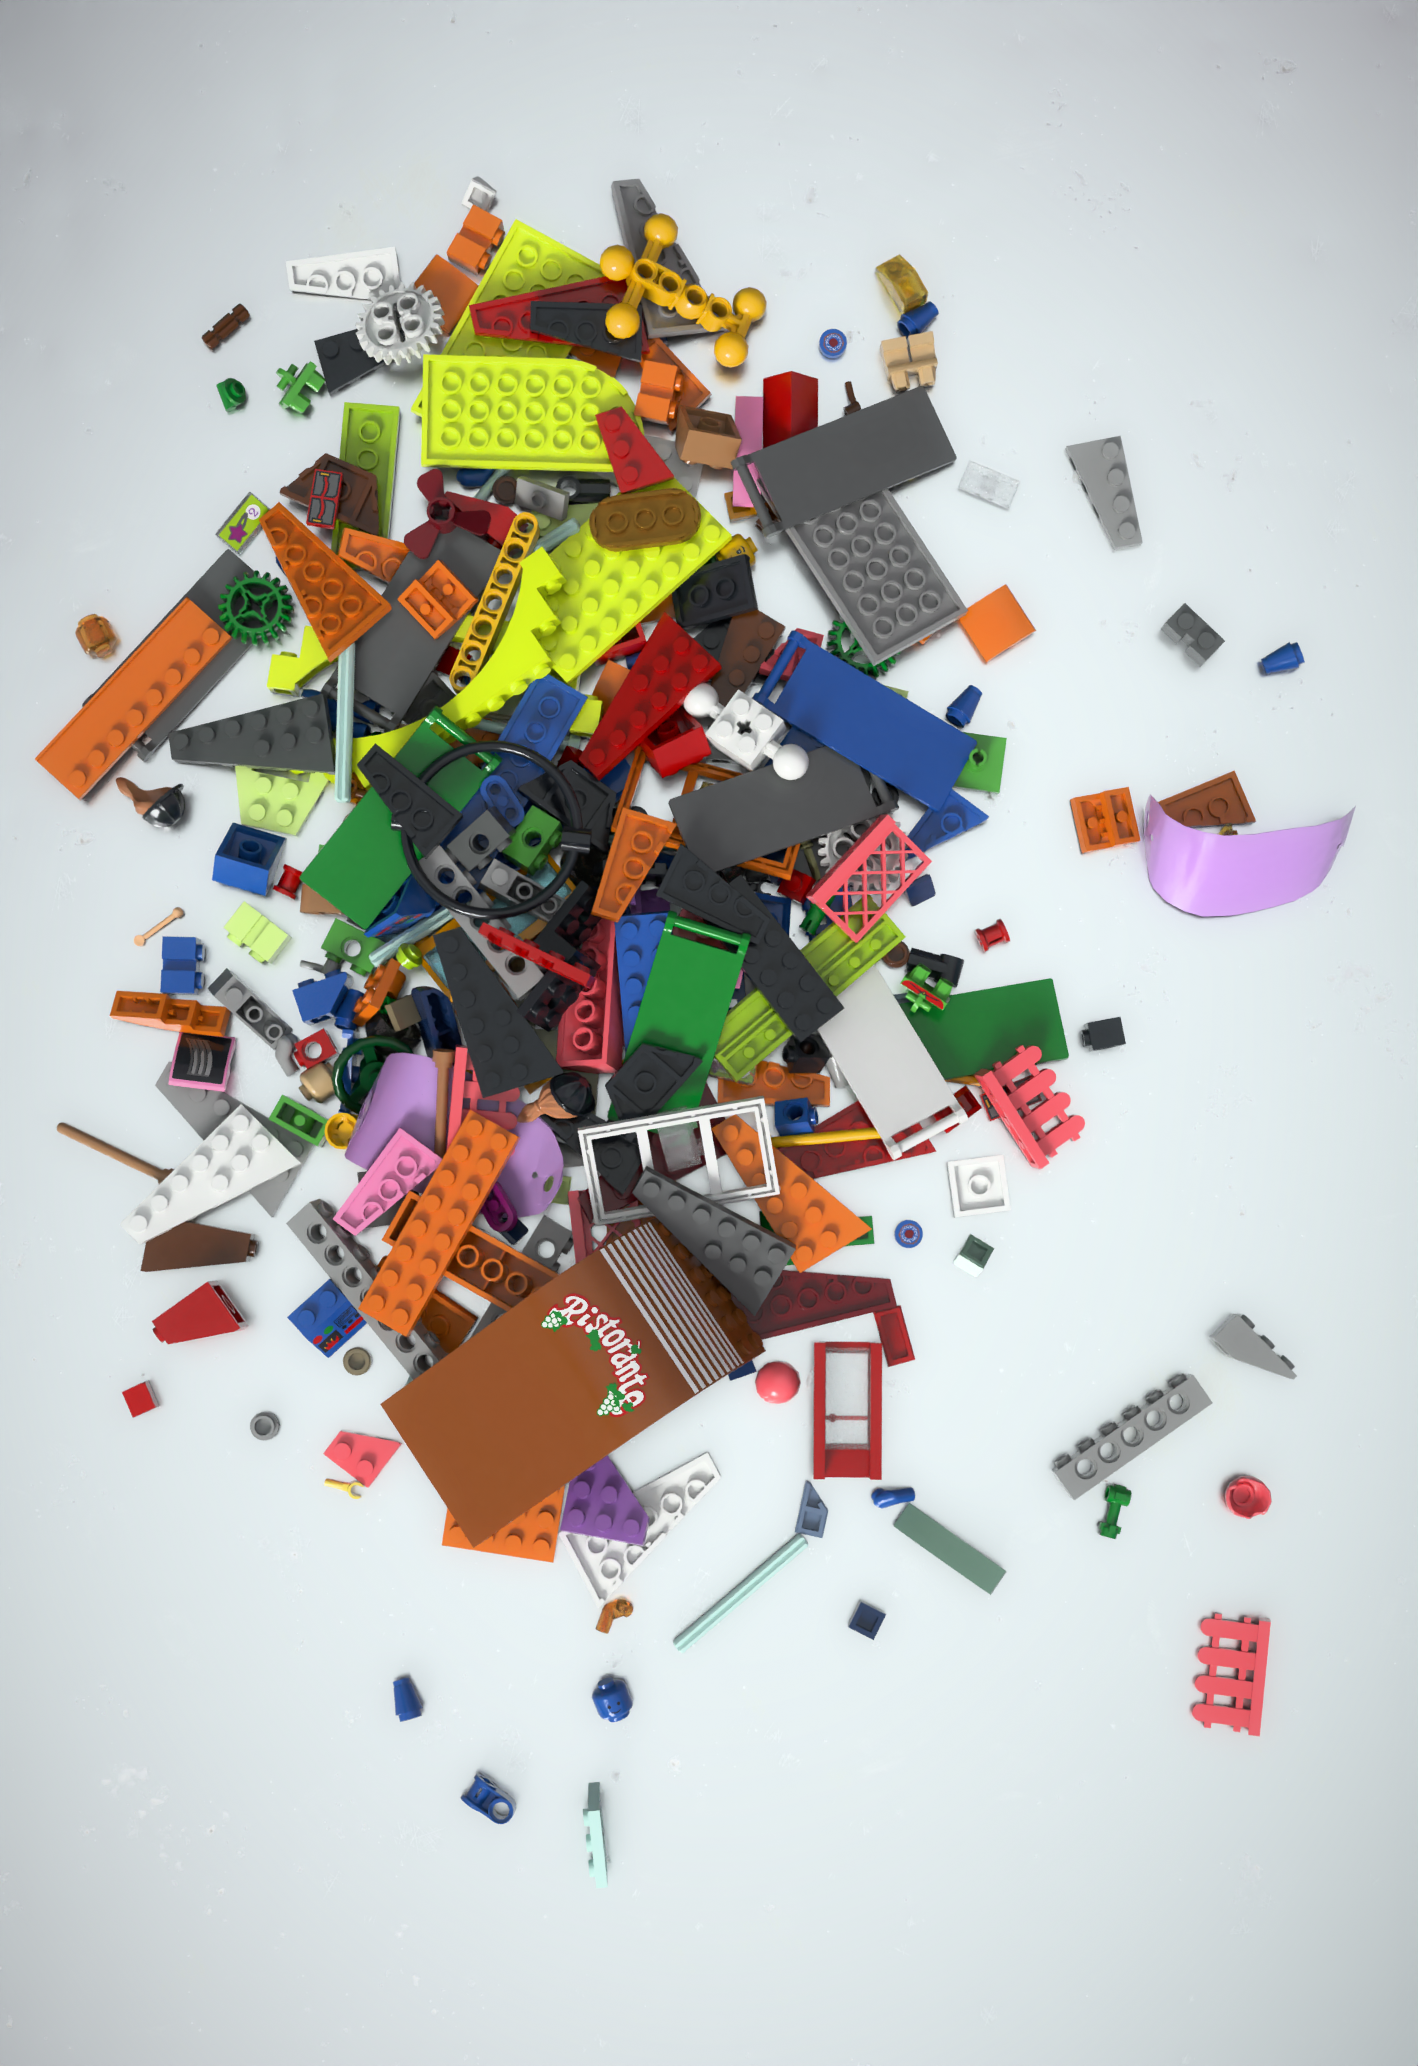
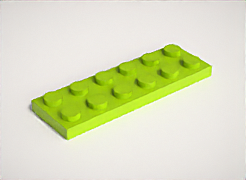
[331,402,400,570]

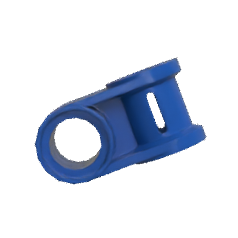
[460,1773,516,1824]

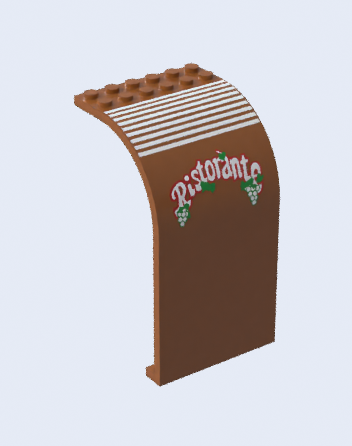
[380,1218,766,1548]

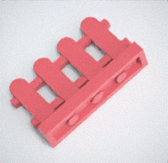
[446,1045,520,1157]
[973,1045,1085,1169]
[1192,1613,1271,1736]

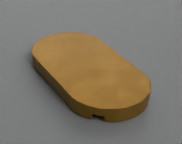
[589,488,701,552]

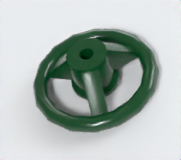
[331,1035,414,1115]

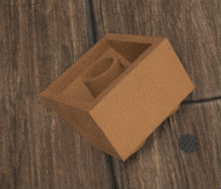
[675,405,742,470]

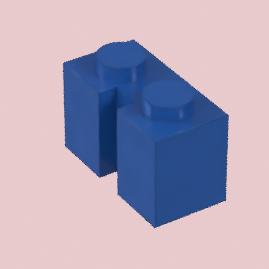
[160,936,205,995]

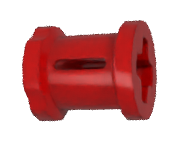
[273,864,302,900]
[975,919,1010,952]

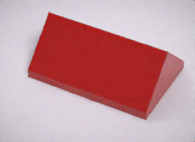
[763,371,818,448]

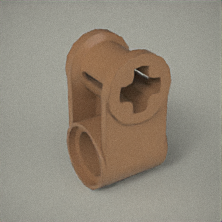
[300,884,345,915]

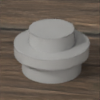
[250,1412,279,1441]

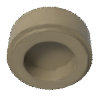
[343,1347,372,1376]

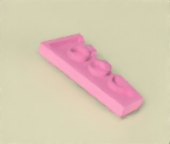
[333,1128,443,1236]

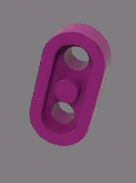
[481,1181,518,1232]

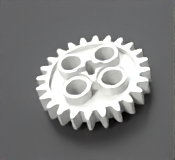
[355,282,445,365]
[818,813,908,891]

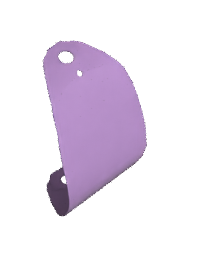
[1144,794,1356,917]
[344,1052,564,1218]

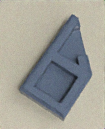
[795,1480,828,1538]

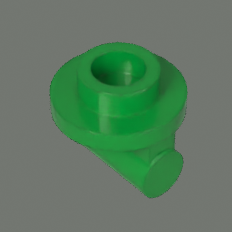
[216,378,246,412]

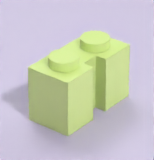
[223,901,292,964]

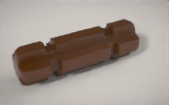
[202,304,250,349]

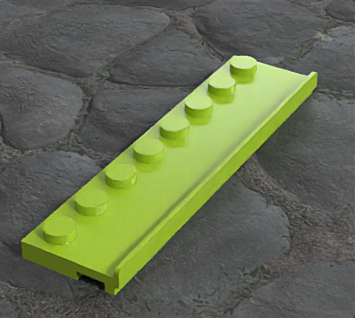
[714,894,906,1082]

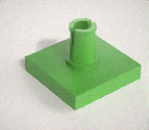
[952,732,1007,794]

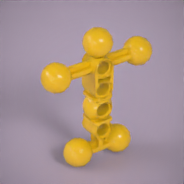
[600,213,767,368]

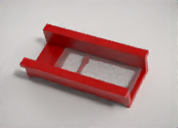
[813,1341,882,1480]

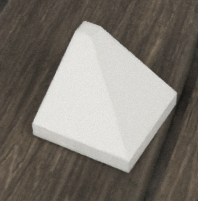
[461,176,497,212]

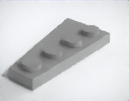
[1065,436,1143,550]

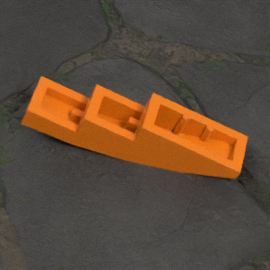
[110,991,231,1037]

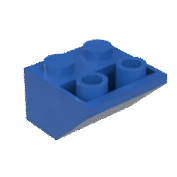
[292,969,354,1026]

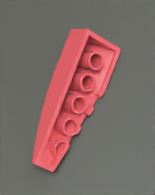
[556,918,624,1074]

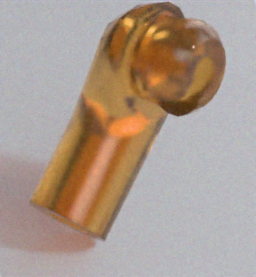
[595,1599,633,1634]

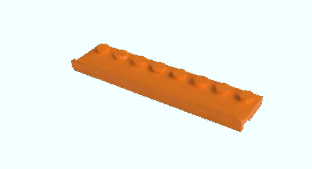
[35,597,232,801]

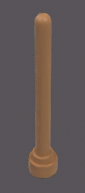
[432,1049,455,1175]
[57,1122,175,1184]

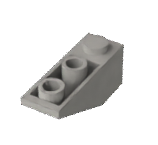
[478,858,566,923]
[208,968,293,1050]
[1210,1314,1297,1380]

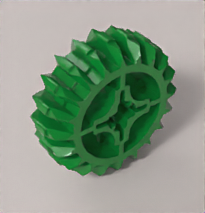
[218,570,294,646]
[826,615,901,679]

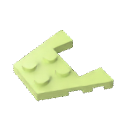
[235,766,329,836]

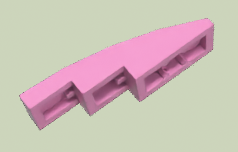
[733,396,763,507]

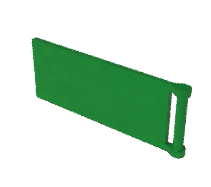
[299,705,503,929]
[607,910,751,1142]
[855,978,1069,1096]

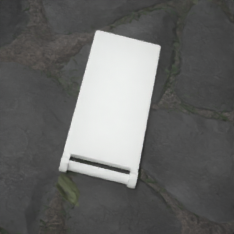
[817,964,968,1160]

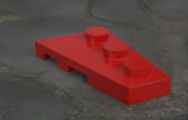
[595,406,674,495]

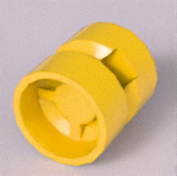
[324,1113,358,1150]

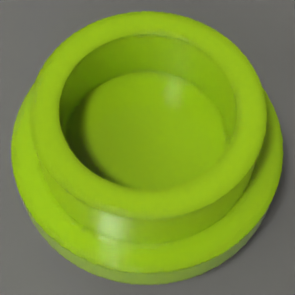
[396,943,422,970]

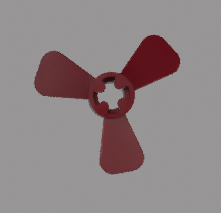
[404,469,491,559]

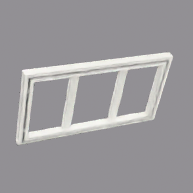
[578,1096,781,1226]

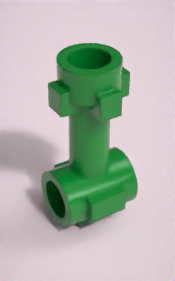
[1098,1484,1132,1539]

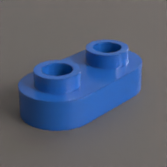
[480,775,525,827]

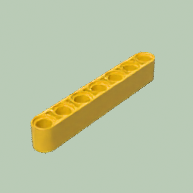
[449,512,540,694]

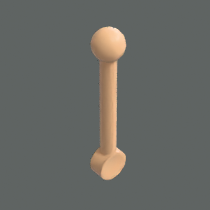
[134,907,183,946]

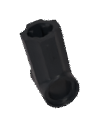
[556,475,610,505]
[905,948,964,987]

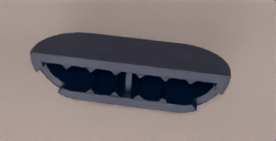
[411,986,462,1066]

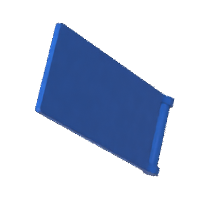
[752,630,977,811]

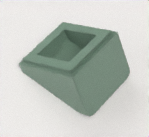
[953,1234,994,1277]

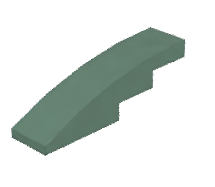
[894,1503,1007,1595]

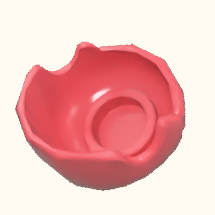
[755,1361,801,1404]
[1225,1475,1272,1519]

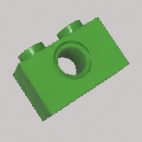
[502,805,563,876]
[321,918,385,976]
[269,1095,329,1147]

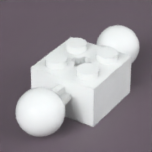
[683,683,809,780]

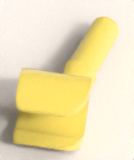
[324,1479,364,1499]

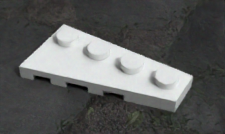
[286,247,401,300]

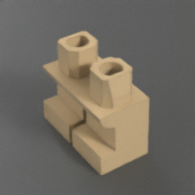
[880,331,938,392]

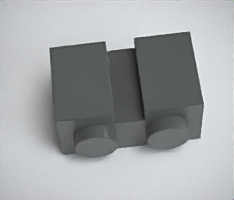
[1161,603,1225,667]

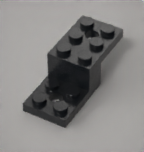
[517,880,603,1032]

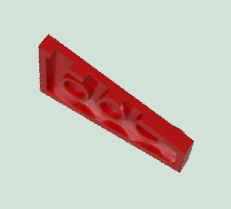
[478,922,596,989]

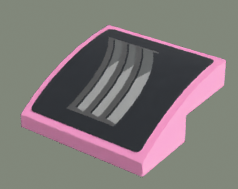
[169,1032,236,1092]

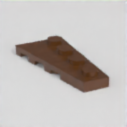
[710,610,786,707]

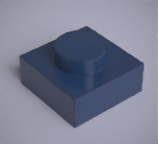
[848,1601,886,1640]

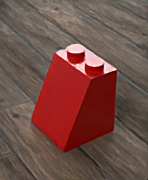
[152,1280,248,1344]

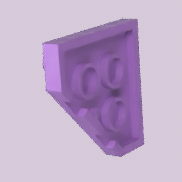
[560,1455,650,1546]

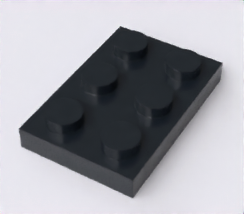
[671,554,758,630]

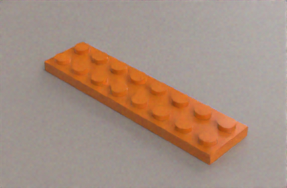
[358,1110,520,1337]

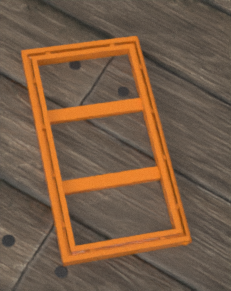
[611,745,801,880]

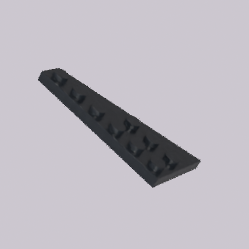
[433,927,565,1098]

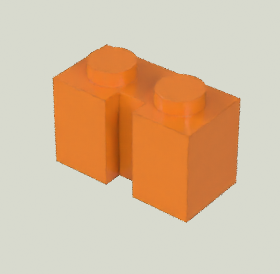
[447,204,505,276]
[634,360,684,425]

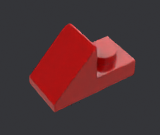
[934,1085,982,1134]

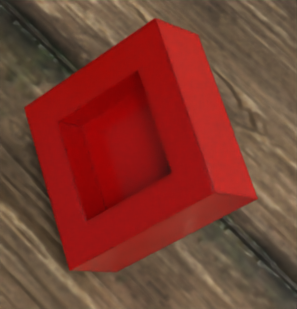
[777,869,816,905]

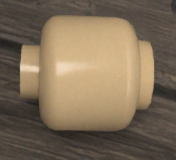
[298,1062,335,1103]

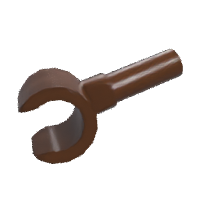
[843,381,861,415]

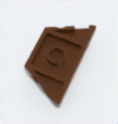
[279,453,379,536]

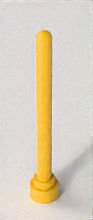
[770,1127,881,1148]

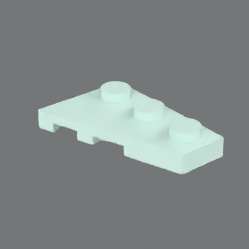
[583,1782,608,1888]

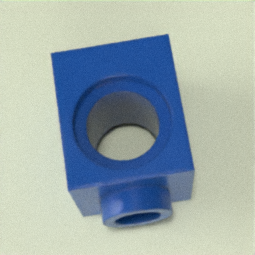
[775,1097,819,1136]

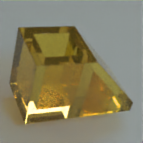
[875,254,928,315]

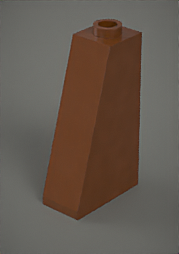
[140,1221,258,1272]

